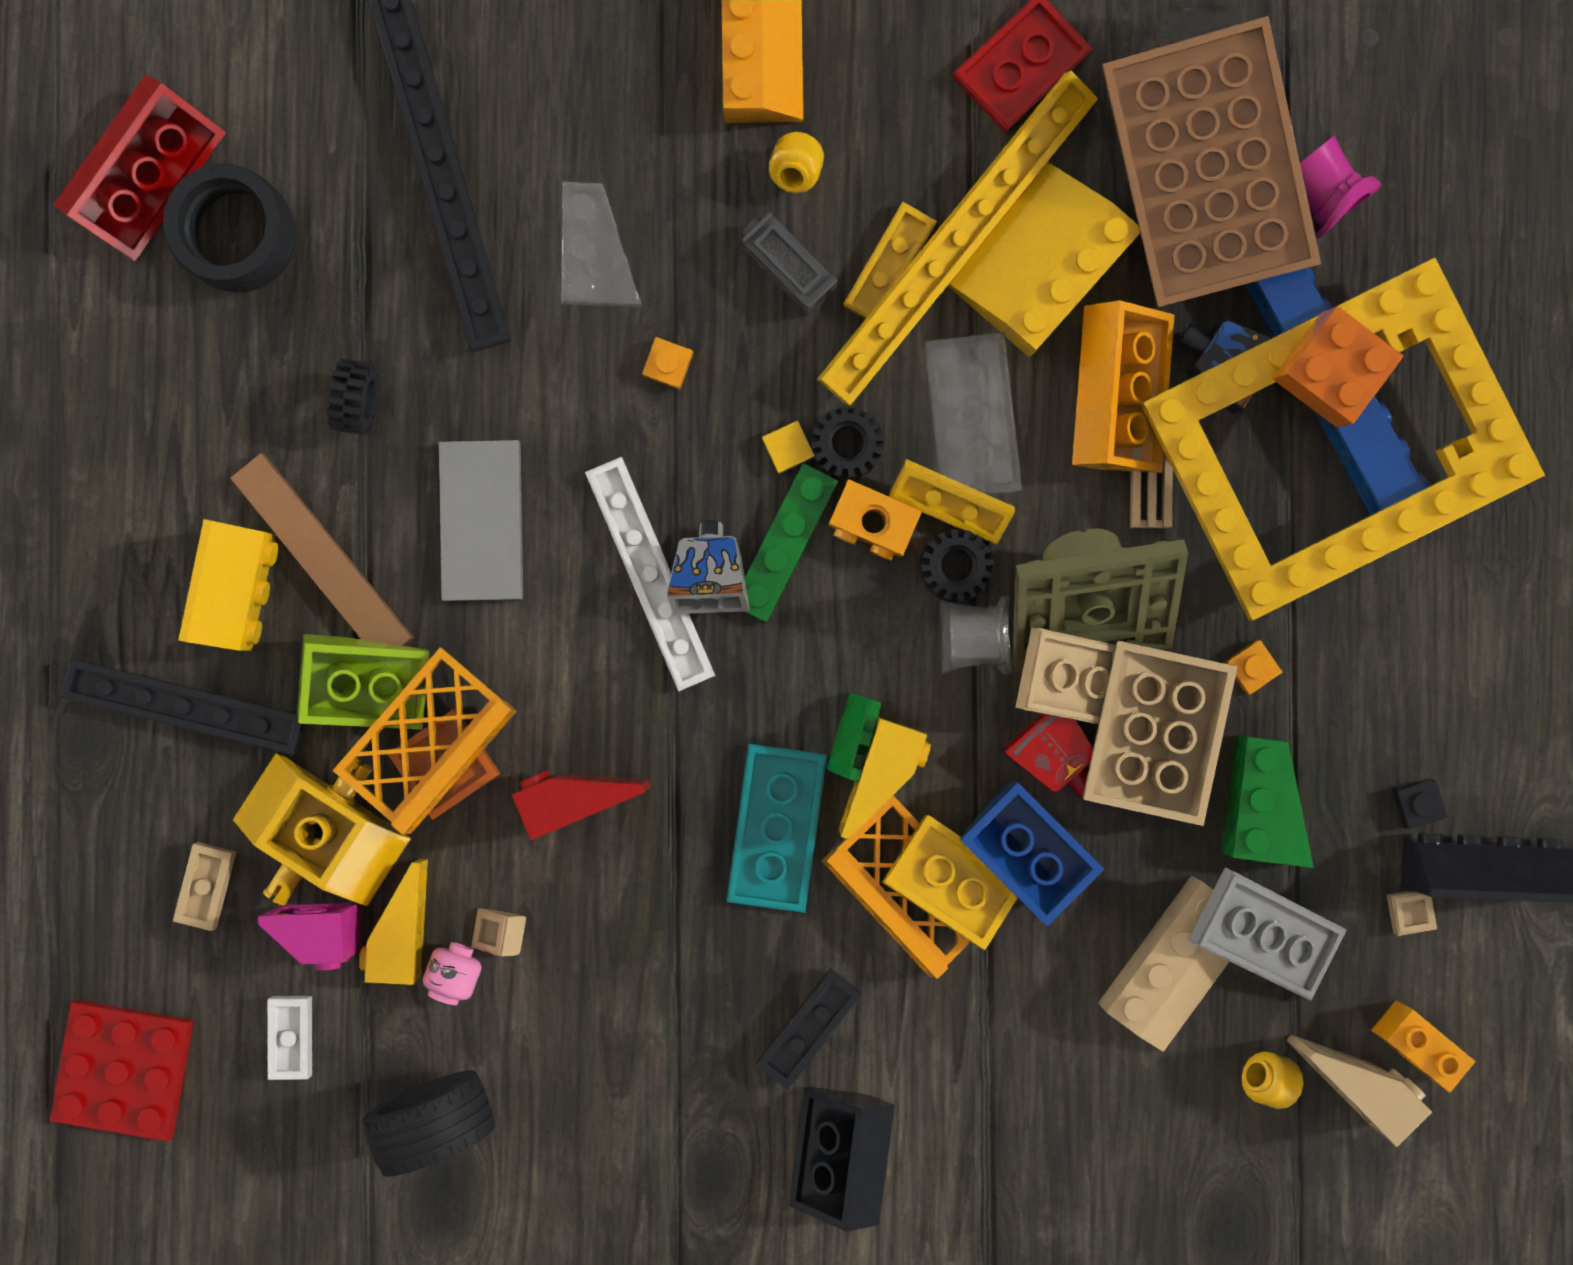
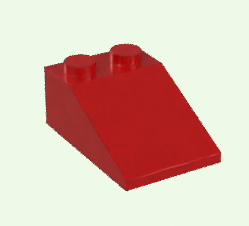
[512,770,651,840]

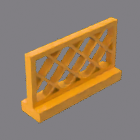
[333,647,517,835]
[821,795,970,979]

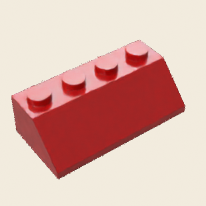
[53,74,226,261]

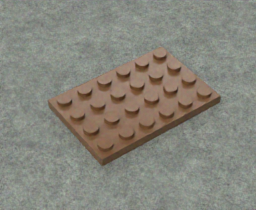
[1102,16,1321,307]

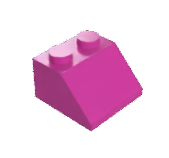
[258,902,363,970]

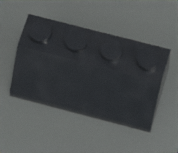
[1401,832,1573,903]

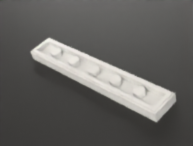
[585,457,716,691]

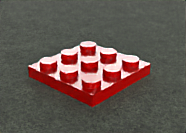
[50,1000,194,1142]

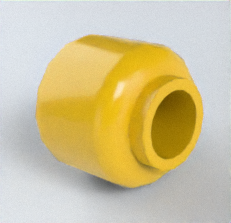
[769,132,824,193]
[1241,1051,1304,1109]

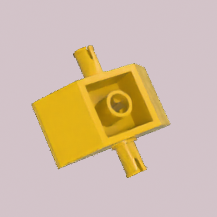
[233,752,411,906]

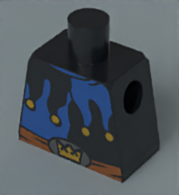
[1178,319,1272,414]

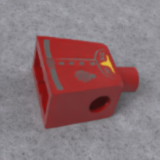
[1001,713,1093,799]

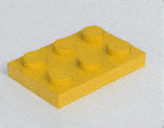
[882,815,1018,950]

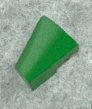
[826,692,881,782]

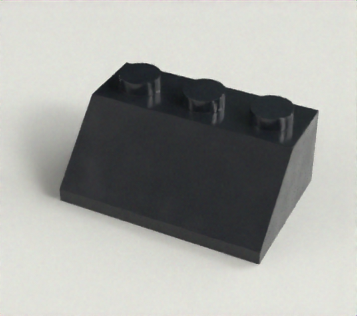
[789,1087,895,1232]

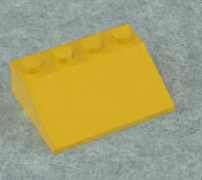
[947,162,1140,358]

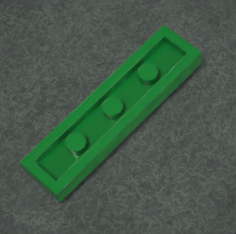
[744,463,838,623]

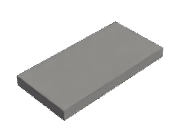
[439,440,523,601]
[1188,867,1347,1001]

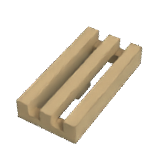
[1130,448,1173,528]

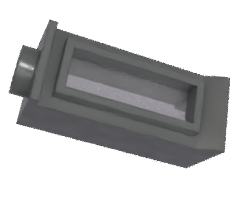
[742,212,838,316]

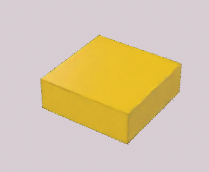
[762,421,814,474]

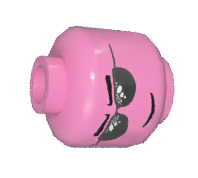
[422,942,482,1005]

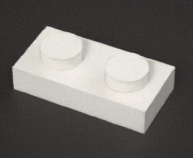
[267,996,312,1080]

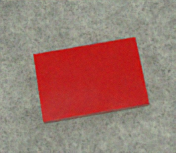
[952,0,1094,134]

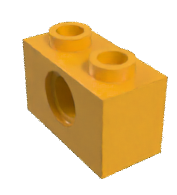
[828,479,922,561]
[1371,1000,1476,1093]

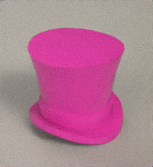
[1300,135,1381,239]

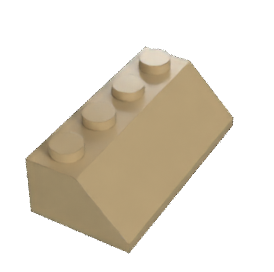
[1098,876,1230,1052]

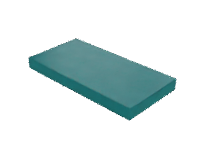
[726,743,827,913]

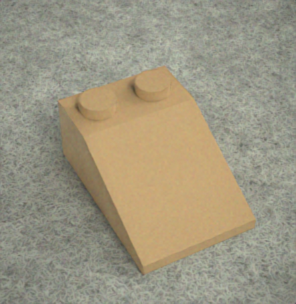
[1286,1035,1432,1147]

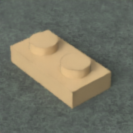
[173,842,236,931]

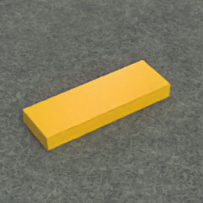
[843,202,937,319]
[889,459,1015,545]

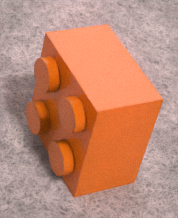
[1272,306,1404,428]

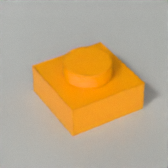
[642,337,694,390]
[1224,640,1283,695]

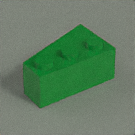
[1221,735,1314,868]

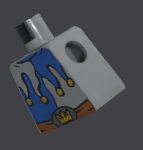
[667,520,749,614]

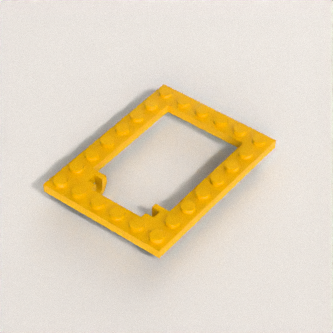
[1141,258,1545,621]

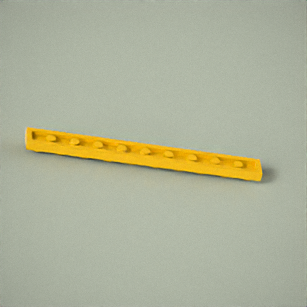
[817,71,1098,406]

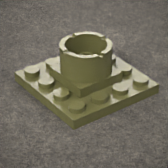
[1012,528,1188,673]

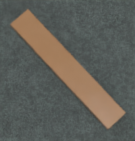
[230,453,414,646]

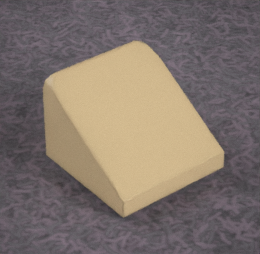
[471,908,526,957]

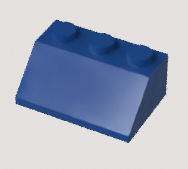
[960,779,1104,927]

